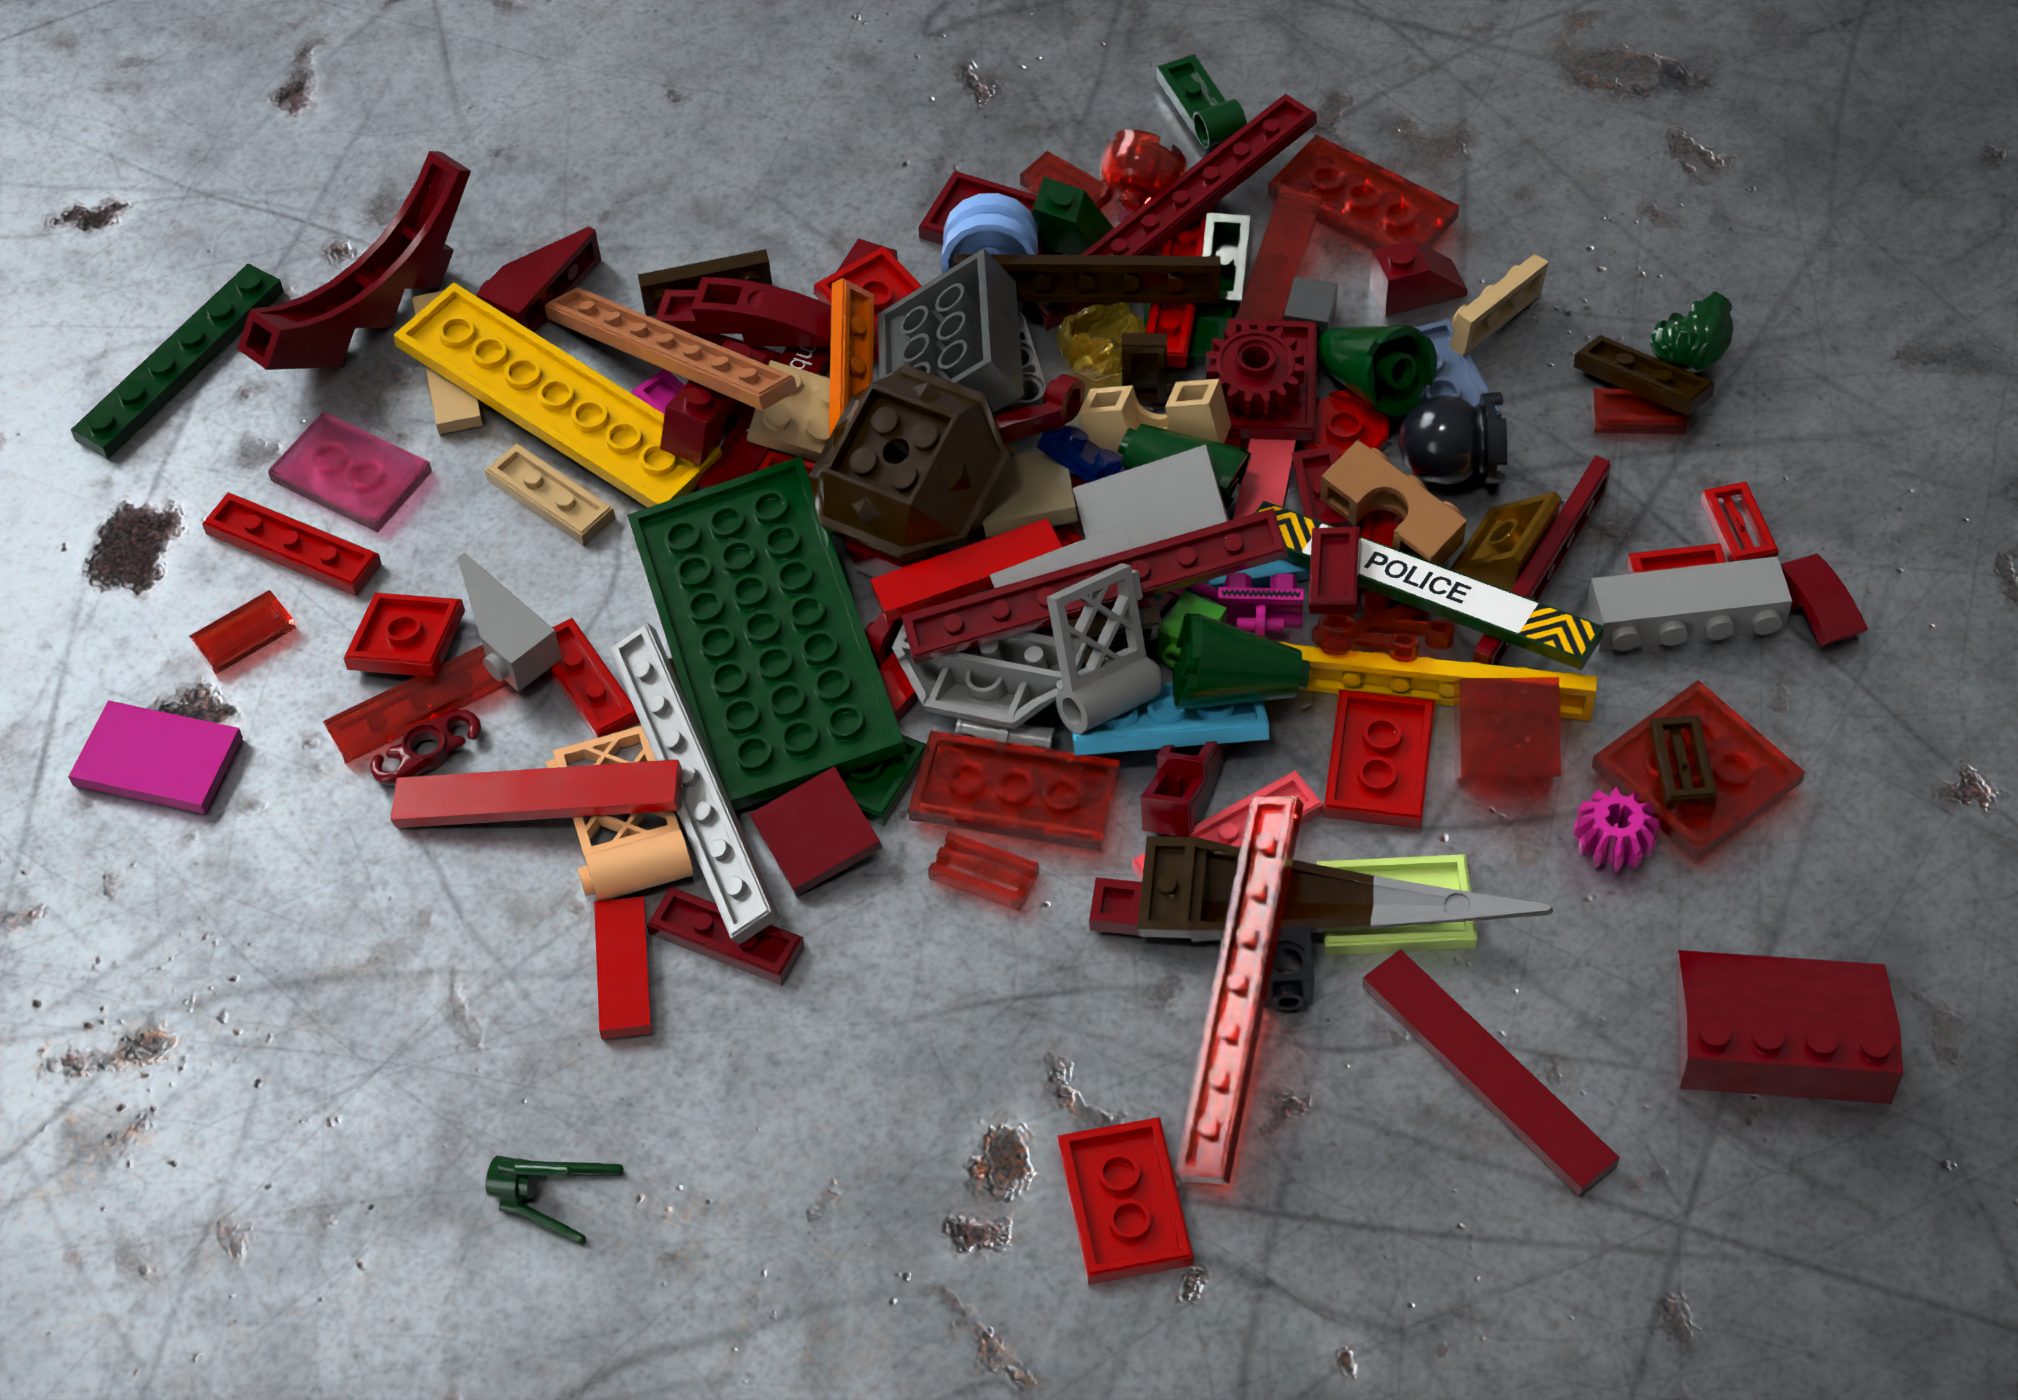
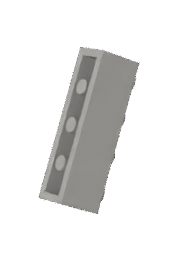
[1586,556,1792,652]

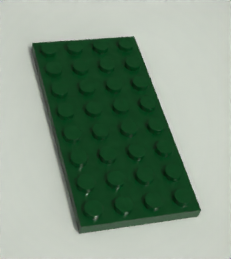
[627,456,907,811]

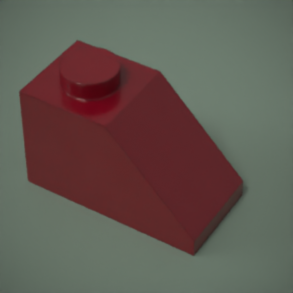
[1370,240,1468,317]

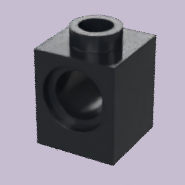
[1257,926,1315,1010]

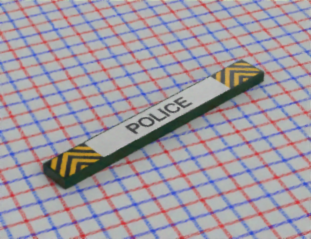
[1254,501,1603,670]

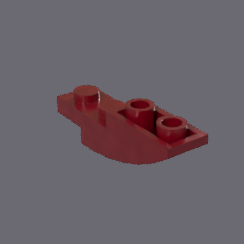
[655,277,831,347]

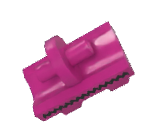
[1218,573,1304,637]

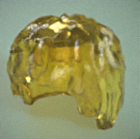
[1056,302,1146,382]

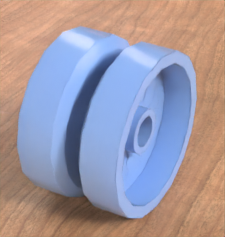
[941,193,1038,274]

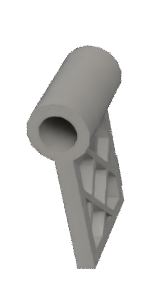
[1047,563,1162,734]

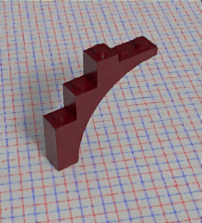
[237,151,471,370]

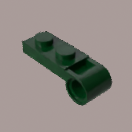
[1157,54,1247,149]

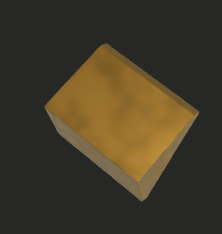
[1450,492,1561,591]

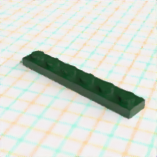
[71,263,284,459]

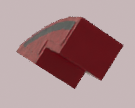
[1140,741,1229,837]

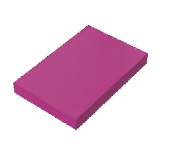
[68,700,243,814]

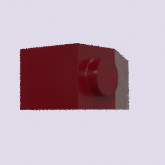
[476,226,601,333]

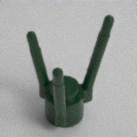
[486,1155,624,1244]

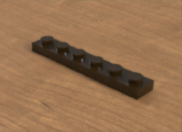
[953,254,1221,304]

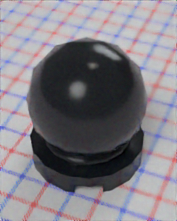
[1398,392,1507,486]

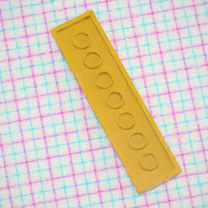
[393,282,722,508]

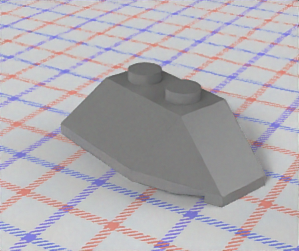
[892,624,1088,729]

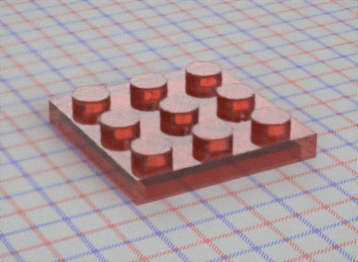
[1591,680,1805,862]

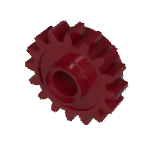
[1205,321,1305,415]

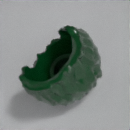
[1650,291,1733,373]

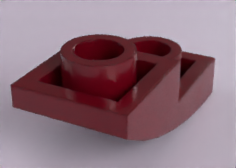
[1780,553,1868,648]

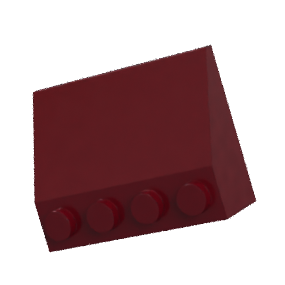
[1677,950,1903,1104]

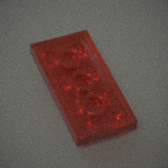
[1267,134,1459,250]
[908,730,1120,852]

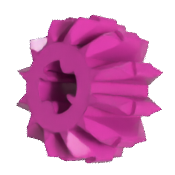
[1573,786,1660,873]

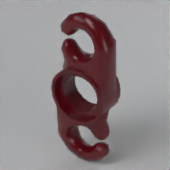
[370,710,481,785]

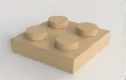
[746,360,830,462]

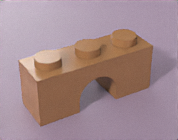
[1320,440,1467,566]

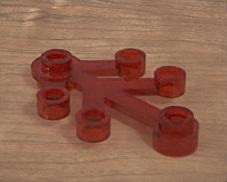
[1312,588,1455,662]

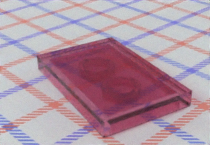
[268,412,432,533]

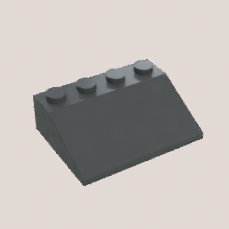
[878,248,1024,413]

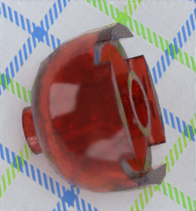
[1099,130,1187,212]

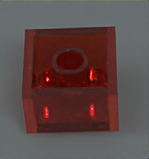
[1454,677,1561,778]

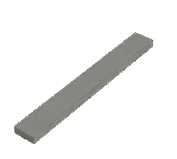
[609,623,780,945]

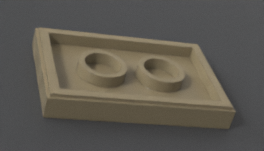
[983,446,1078,538]

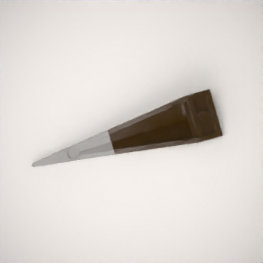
[1137,836,1553,942]

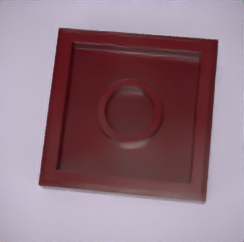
[749,766,883,897]

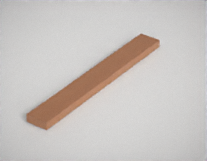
[544,287,798,411]

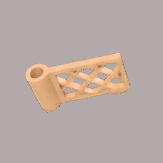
[546,725,694,901]

